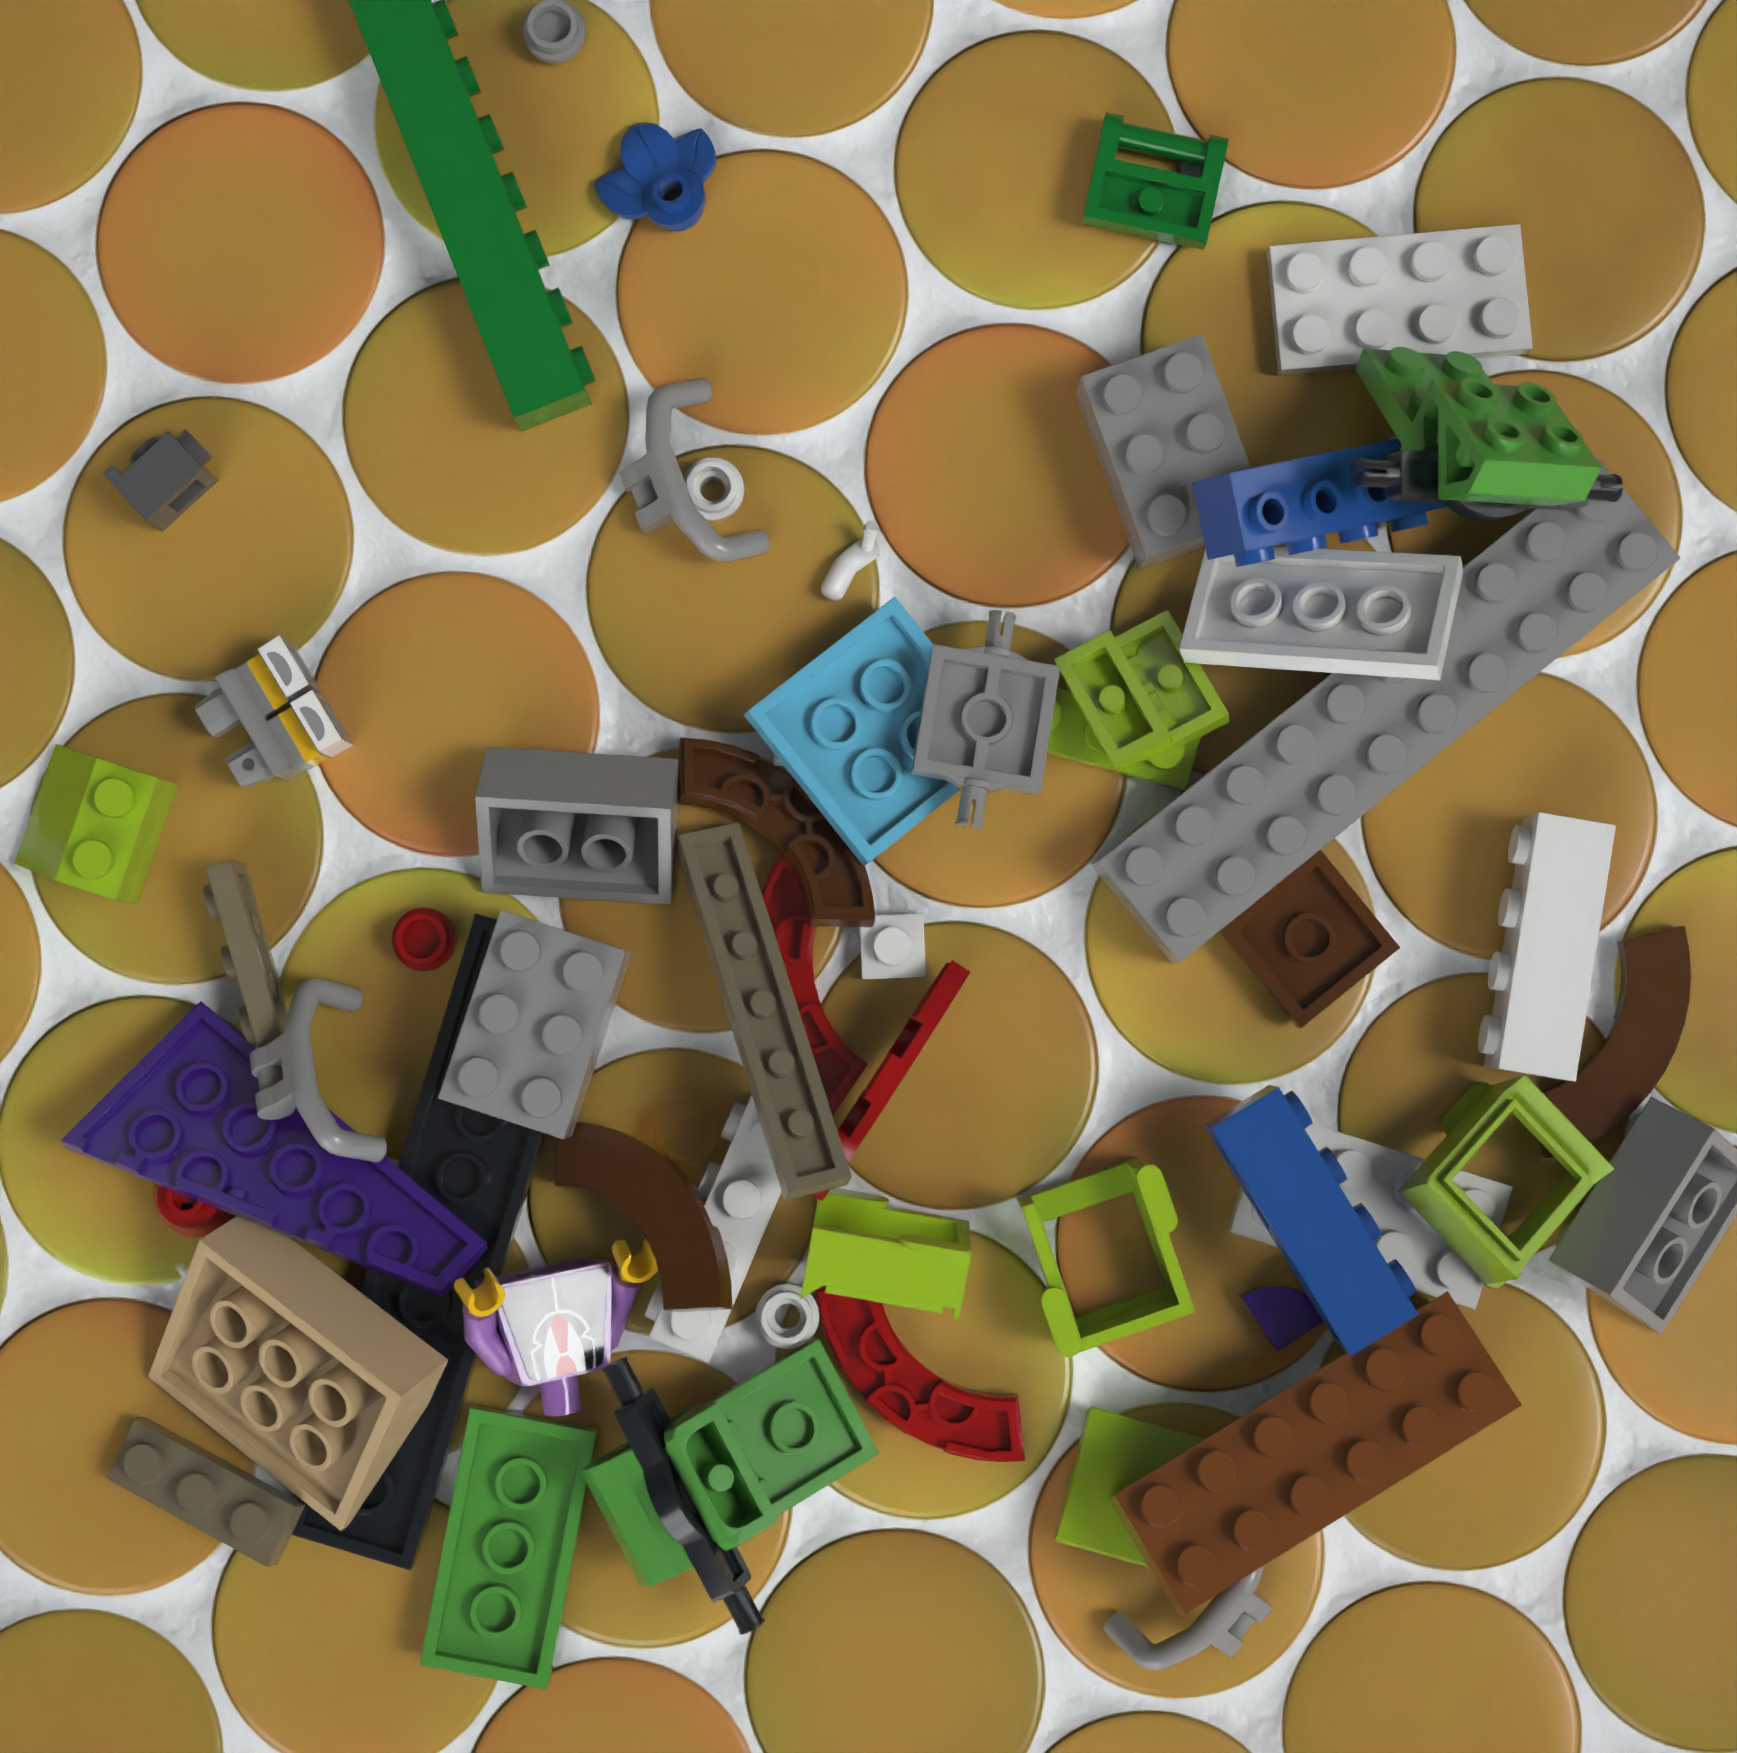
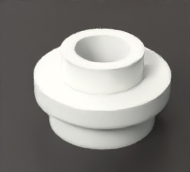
[683,457,744,522]
[755,1283,819,1349]

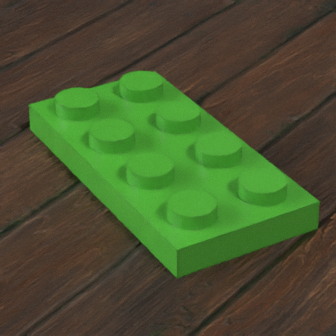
[420,1404,599,1690]

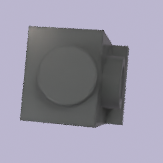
[103,429,218,531]

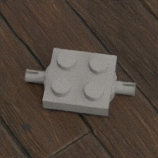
[911,610,1060,830]

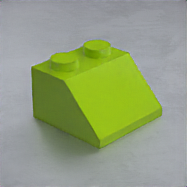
[14,744,178,904]

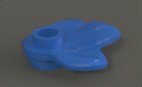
[594,122,716,232]

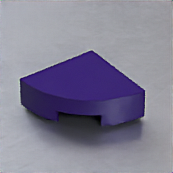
[1239,1286,1323,1352]

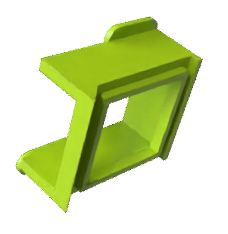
[1398,1075,1615,1289]
[1017,1157,1195,1357]
[800,1188,972,1319]

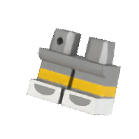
[194,635,354,788]

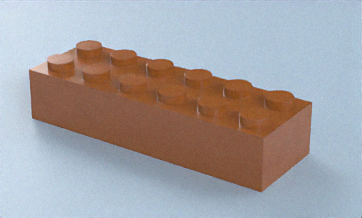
[1109,1291,1522,1616]

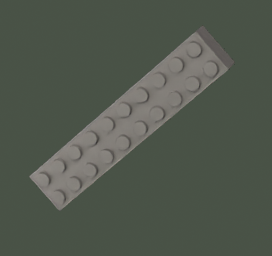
[1092,458,1680,964]

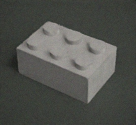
[1075,334,1251,569]
[438,910,633,1139]

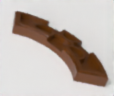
[679,737,875,927]
[1539,926,1691,1159]
[555,1122,733,1312]

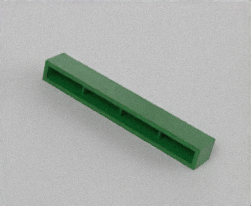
[349,0,596,432]

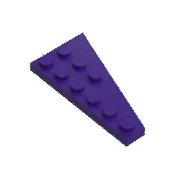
[60,1001,488,1297]

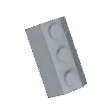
[475,747,679,905]
[1549,1097,1737,1335]

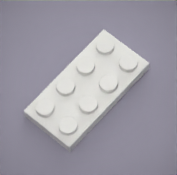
[1266,224,1533,376]
[1179,547,1463,680]
[1227,1124,1513,1310]

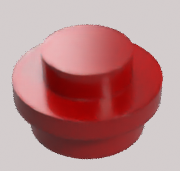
[392,908,457,971]

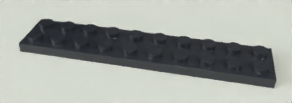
[292,913,545,1570]

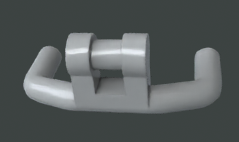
[620,378,770,562]
[249,978,387,1162]
[1103,1566,1274,1671]

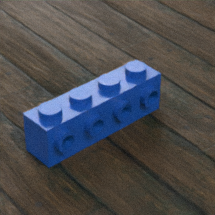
[1192,438,1448,567]
[1203,1085,1419,1356]

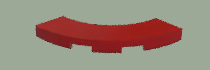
[761,854,868,1116]
[812,960,970,1201]
[815,1286,1025,1462]

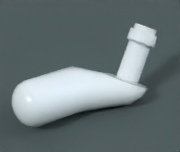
[821,521,880,601]

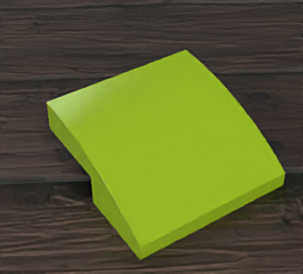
[1054,610,1230,770]
[1054,1406,1206,1568]

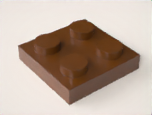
[1219,849,1400,1028]

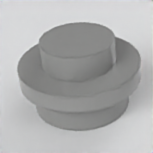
[523,0,586,64]

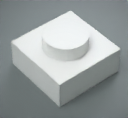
[860,913,926,980]

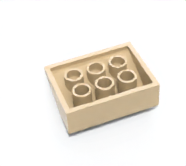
[148,1216,448,1531]

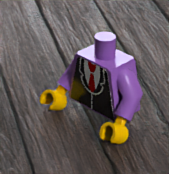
[454,1239,658,1416]

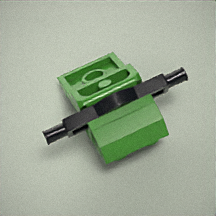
[1350,347,1623,520]
[580,1339,879,1635]

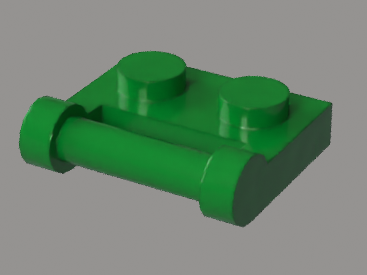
[1081,112,1229,250]

